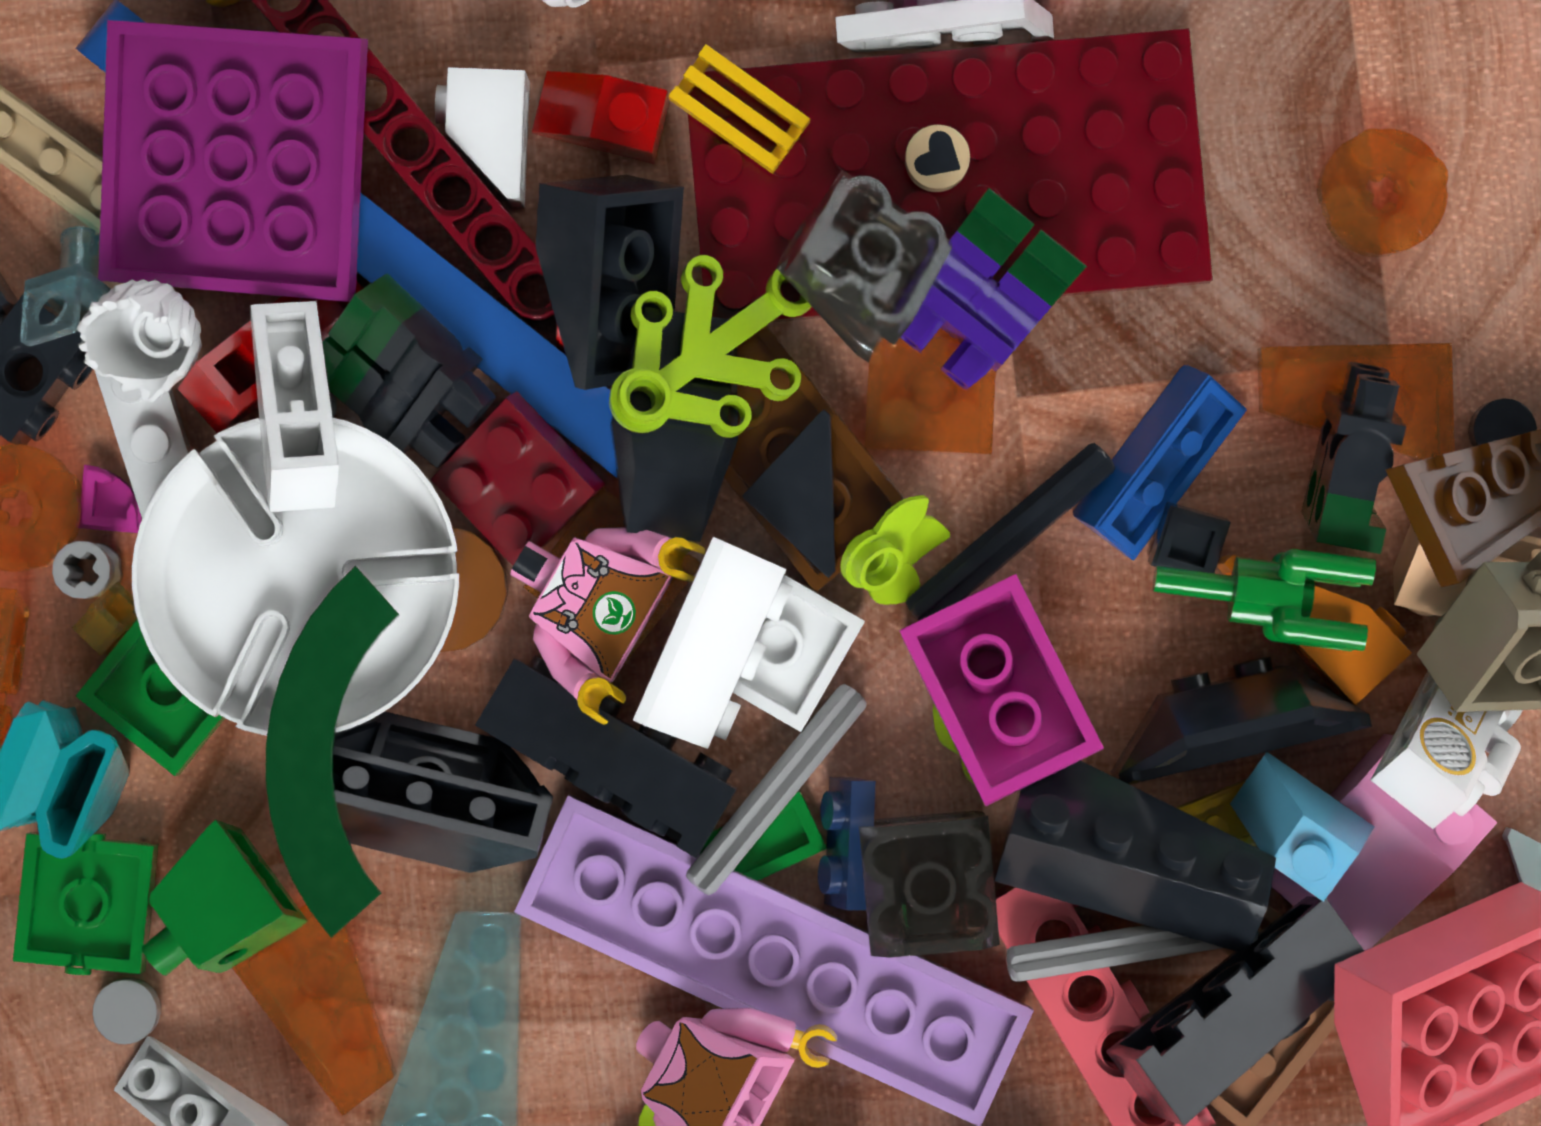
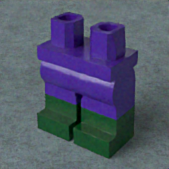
[894,188,1087,390]

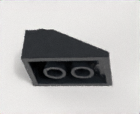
[536,175,684,390]

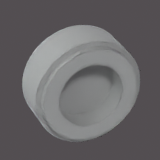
[93,978,161,1044]

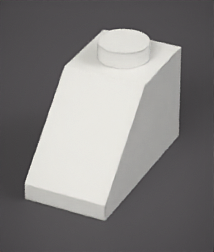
[435,67,530,207]

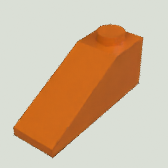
[1217,554,1412,705]

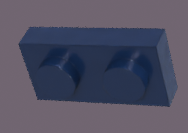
[818,777,876,910]

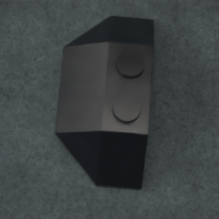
[1111,657,1372,785]
[333,711,553,873]

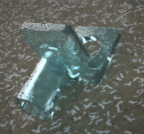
[20,226,111,347]

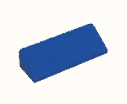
[1073,365,1247,561]

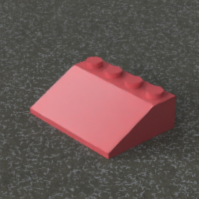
[1334,882,1541,1126]

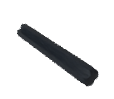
[906,443,1115,621]

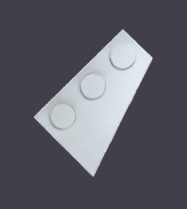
[836,0,1054,52]

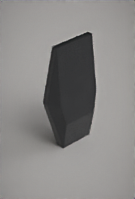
[610,307,738,543]

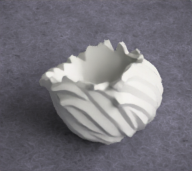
[76,279,202,403]

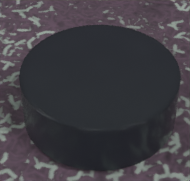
[1468,398,1537,447]

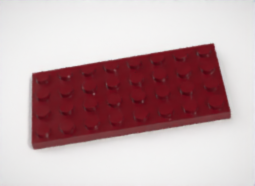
[688,28,1213,322]

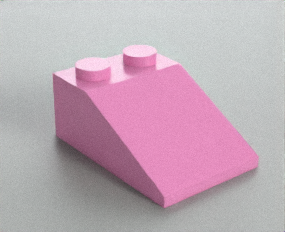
[1271,734,1497,951]

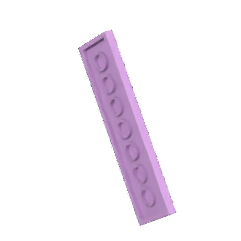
[514,794,1034,1126]

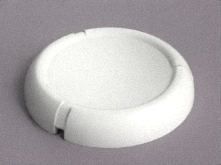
[132,418,459,736]

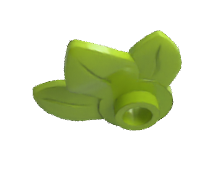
[840,495,950,605]

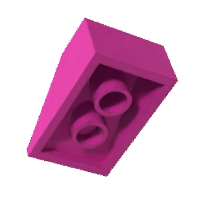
[899,574,1104,806]

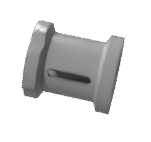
[52,541,123,599]

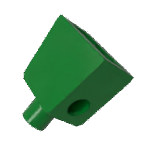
[142,820,308,976]

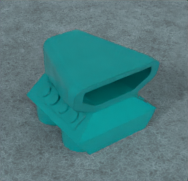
[0,700,129,859]

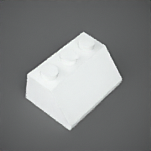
[633,537,793,749]

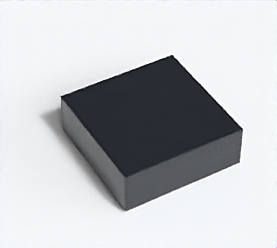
[1148,502,1231,573]

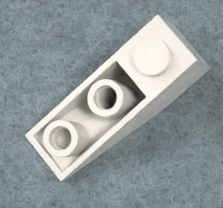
[114,1036,289,1126]

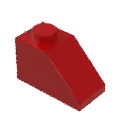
[532,71,670,164]

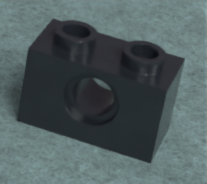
[0,293,93,446]

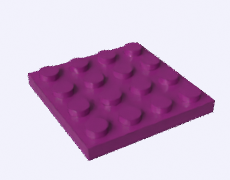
[98,20,368,302]

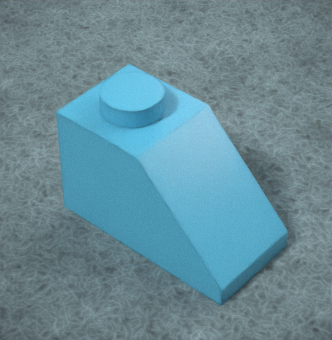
[1230,752,1375,902]

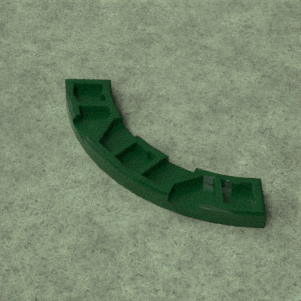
[266,565,400,938]

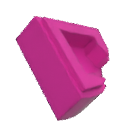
[78,465,142,533]

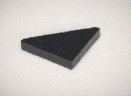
[742,409,837,578]

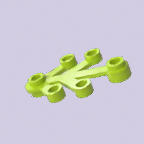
[609,255,822,438]

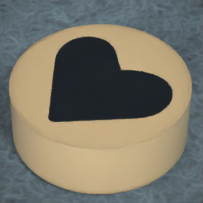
[905,125,970,192]

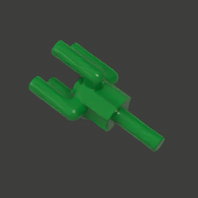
[1152,549,1376,652]

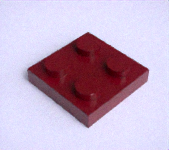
[430,391,605,566]

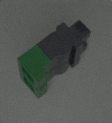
[322,273,496,468]
[1301,362,1407,554]

